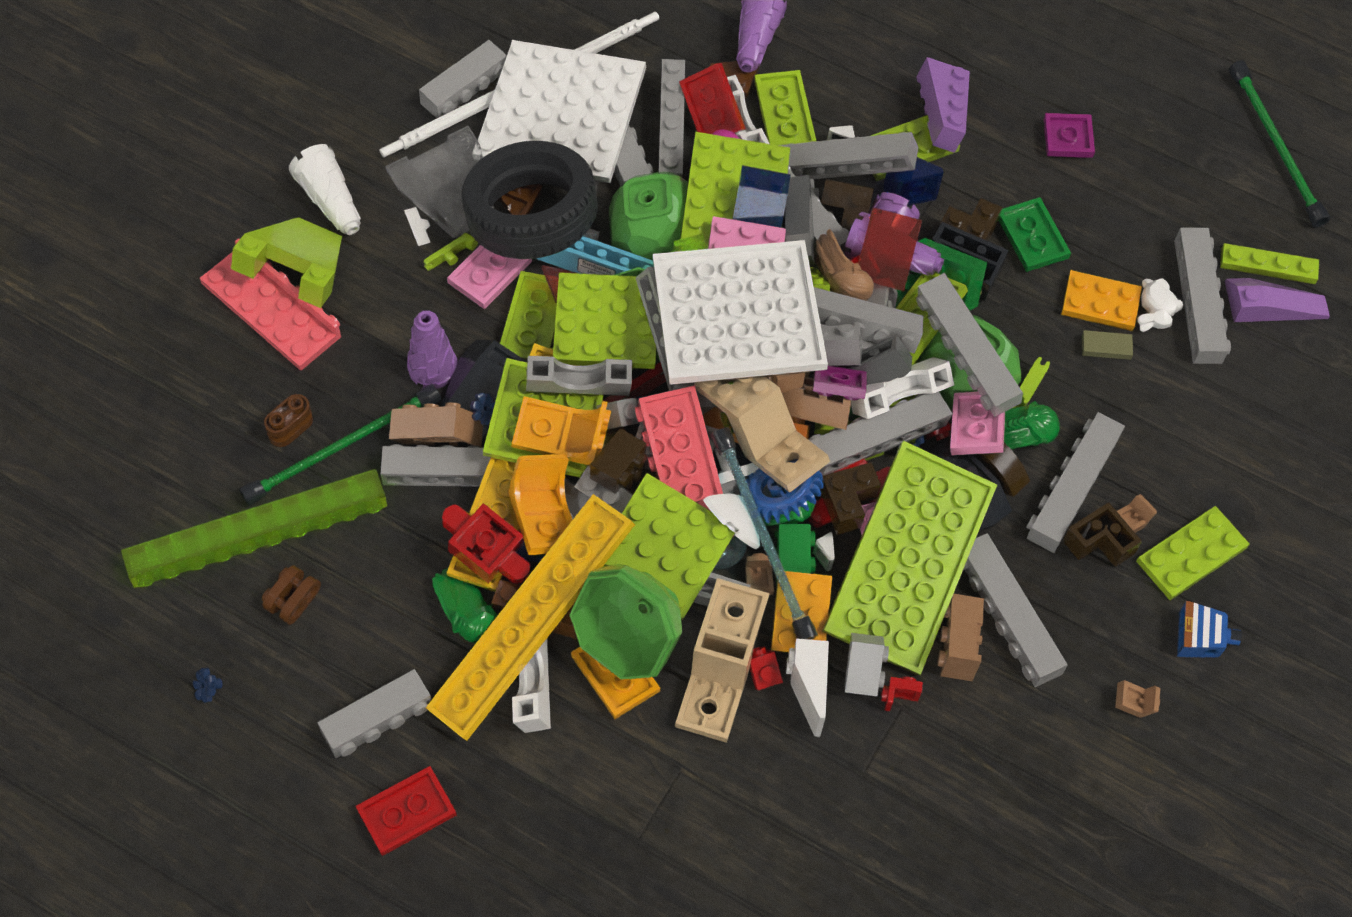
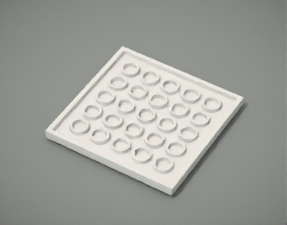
[473,40,646,183]
[653,240,828,385]

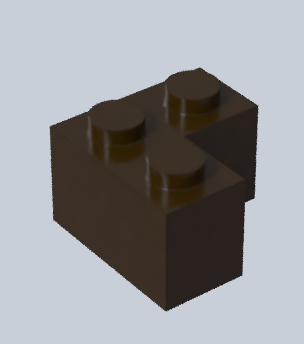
[821,179,874,232]
[939,198,1003,241]
[590,428,647,494]
[820,462,881,535]
[1063,502,1142,567]

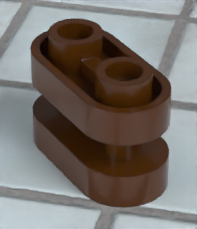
[264,394,313,447]
[262,565,321,625]

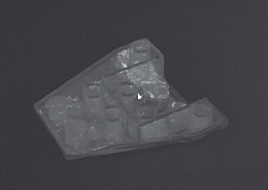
[385,126,494,238]

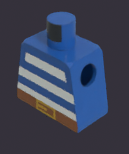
[1177,601,1242,657]

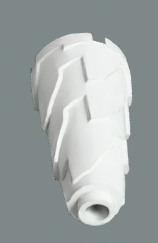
[289,144,361,235]

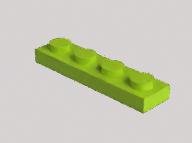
[1220,243,1319,284]

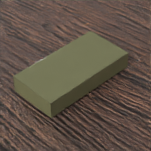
[1082,330,1133,360]

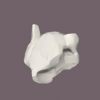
[1137,279,1183,332]

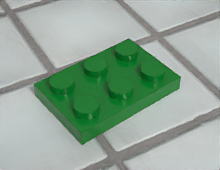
[999,197,1071,272]

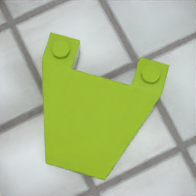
[231,217,342,308]

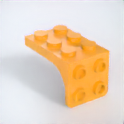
[511,396,611,465]
[508,454,573,555]

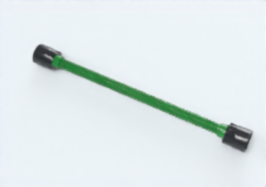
[1228,60,1331,228]
[239,383,441,506]

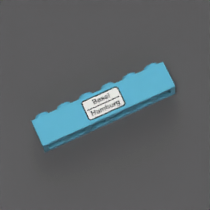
[536,236,654,275]

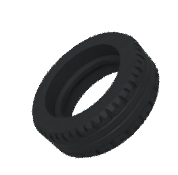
[461,141,598,259]

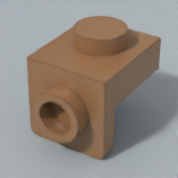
[1117,494,1157,533]
[745,553,774,595]
[1115,680,1160,718]

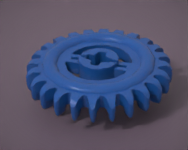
[739,459,824,524]

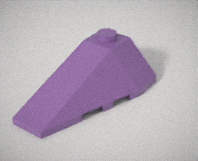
[1225,278,1330,322]

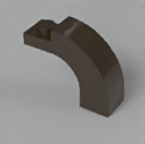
[947,436,1030,497]

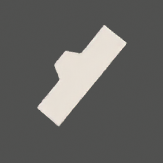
[404,207,430,246]

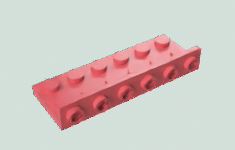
[200,238,341,371]
[635,385,734,538]

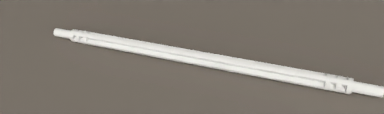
[379,12,659,158]

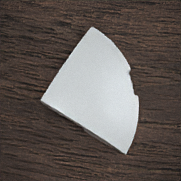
[703,494,760,549]

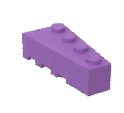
[917,57,970,153]

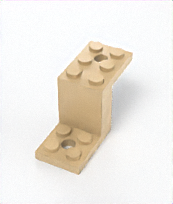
[694,376,830,492]
[675,578,769,743]

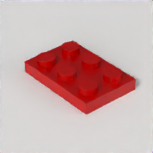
[679,63,746,134]
[356,766,457,856]

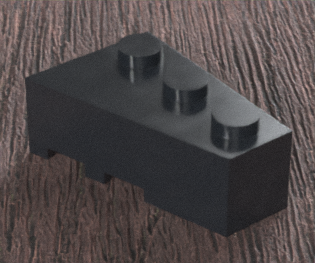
[932,222,1009,302]

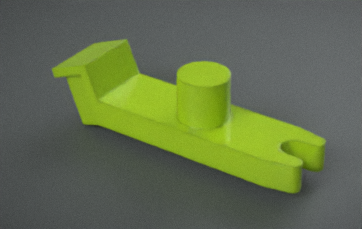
[423,233,478,271]
[1011,357,1050,409]

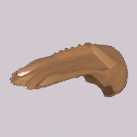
[816,229,874,301]

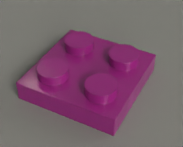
[1044,113,1095,158]
[813,366,867,401]

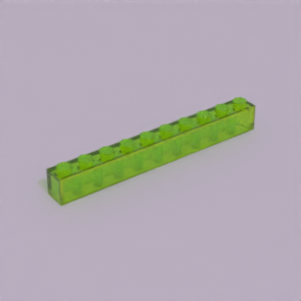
[121,469,387,588]

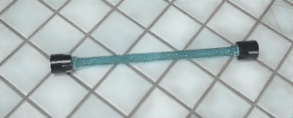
[710,427,818,640]

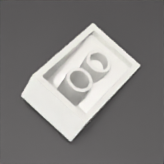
[786,639,829,737]

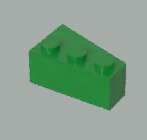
[911,238,987,311]
[774,524,815,591]

